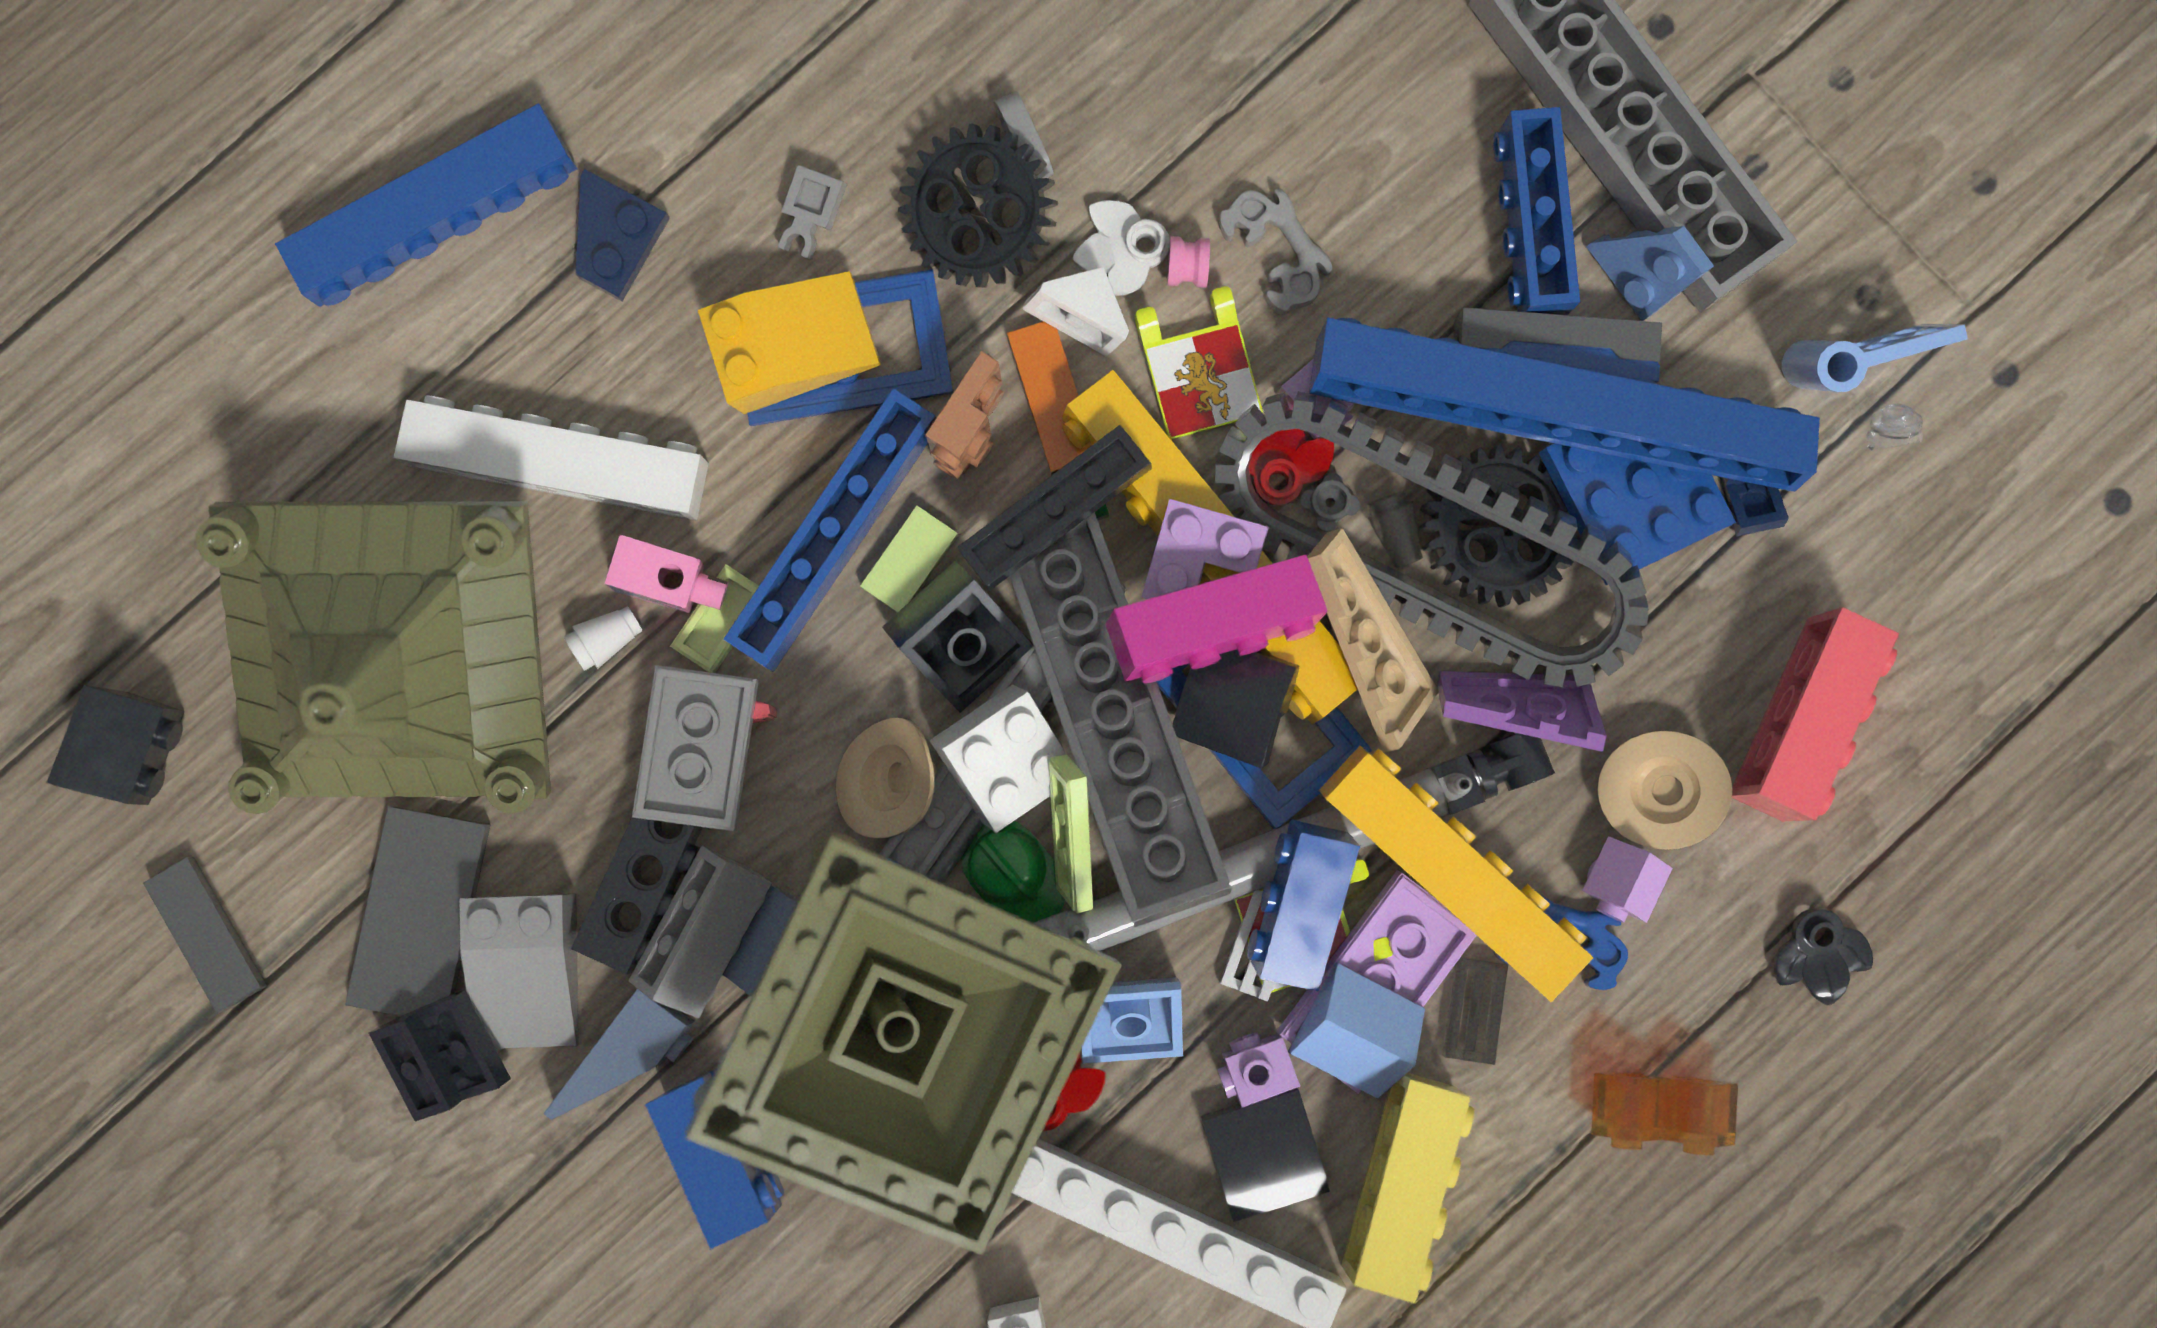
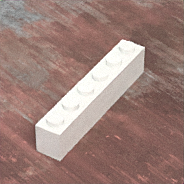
[394,395,709,521]

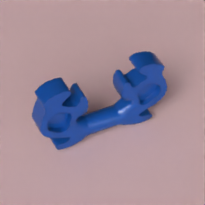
[1493,894,1628,990]

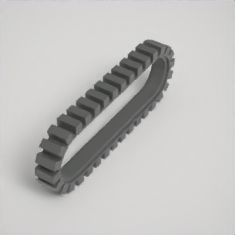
[1215,392,1649,687]

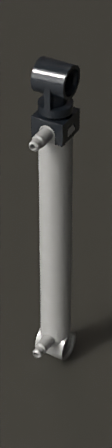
[1034,733,1555,952]

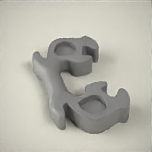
[1219,188,1332,315]

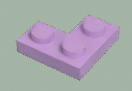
[1141,499,1269,599]

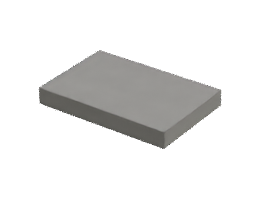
[632,665,759,831]

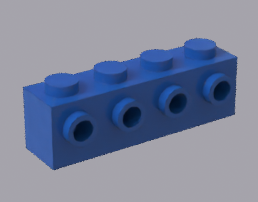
[1493,107,1580,315]

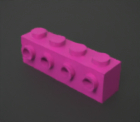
[1105,554,1328,683]

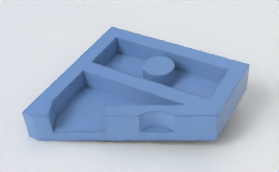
[1587,226,1714,321]

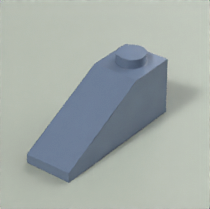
[543,989,695,1120]

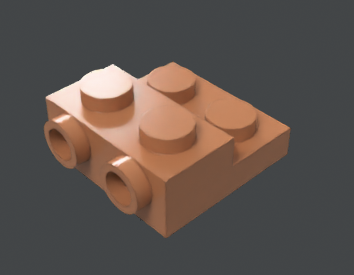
[925,351,1004,479]

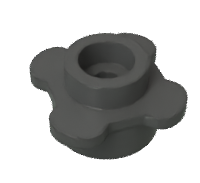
[1300,473,1360,532]

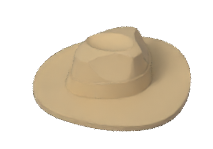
[836,718,937,838]
[1598,731,1733,850]

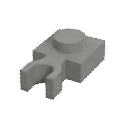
[778,165,847,260]

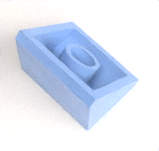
[1288,961,1425,1099]
[1082,977,1183,1064]

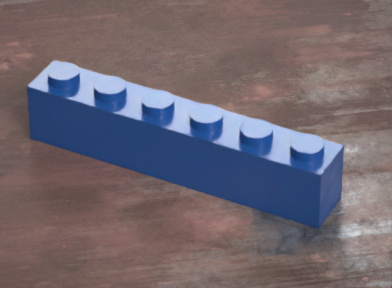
[275,103,577,307]
[723,388,936,672]

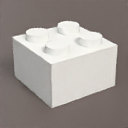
[929,685,1066,833]

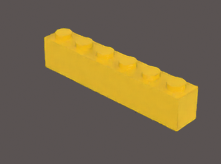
[1319,746,1594,1003]

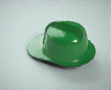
[961,821,1065,923]

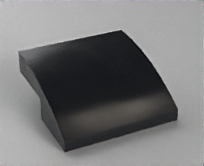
[1172,649,1300,769]
[368,990,511,1122]
[1201,1087,1330,1222]

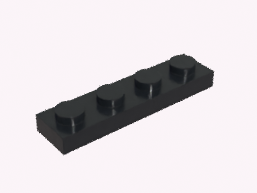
[957,425,1152,591]

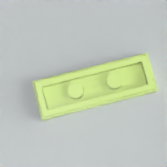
[1049,754,1093,913]

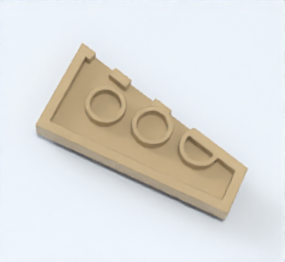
[1307,528,1439,753]

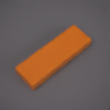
[1007,321,1087,475]

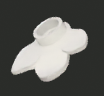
[1073,201,1170,296]

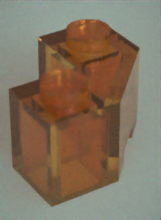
[1591,1072,1738,1155]

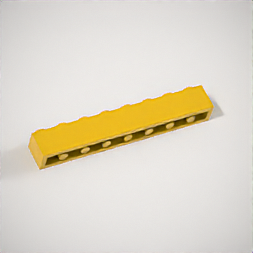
[1061,370,1358,724]

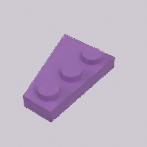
[1437,671,1606,752]

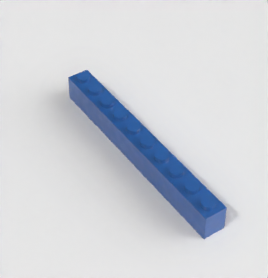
[1309,317,1820,492]

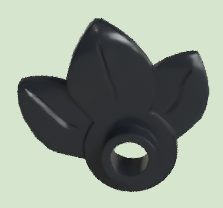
[1774,907,1873,1005]

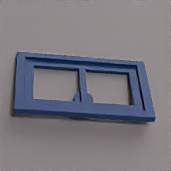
[747,269,953,426]
[1156,663,1372,829]

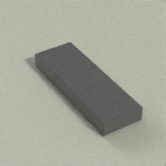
[143,857,267,1013]

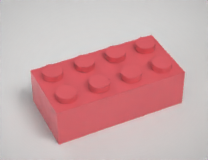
[1732,607,1899,822]

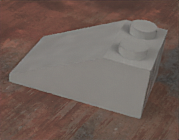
[460,894,579,1049]

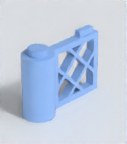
[1782,324,1968,392]

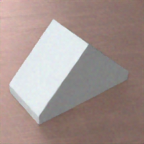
[1022,267,1129,357]

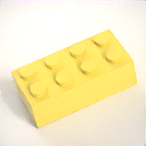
[1341,1072,1474,1303]

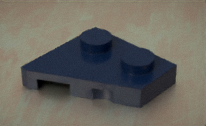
[576,169,670,302]

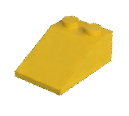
[698,271,881,414]

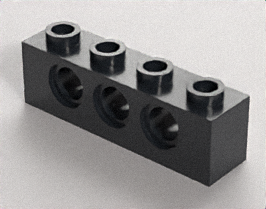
[571,817,710,974]

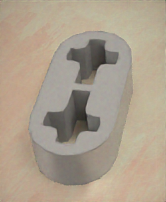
[994,91,1054,178]

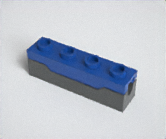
[1454,308,1662,383]

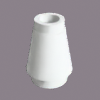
[563,606,643,671]

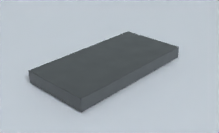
[345,806,491,1016]

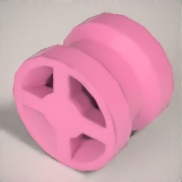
[1167,236,1210,288]

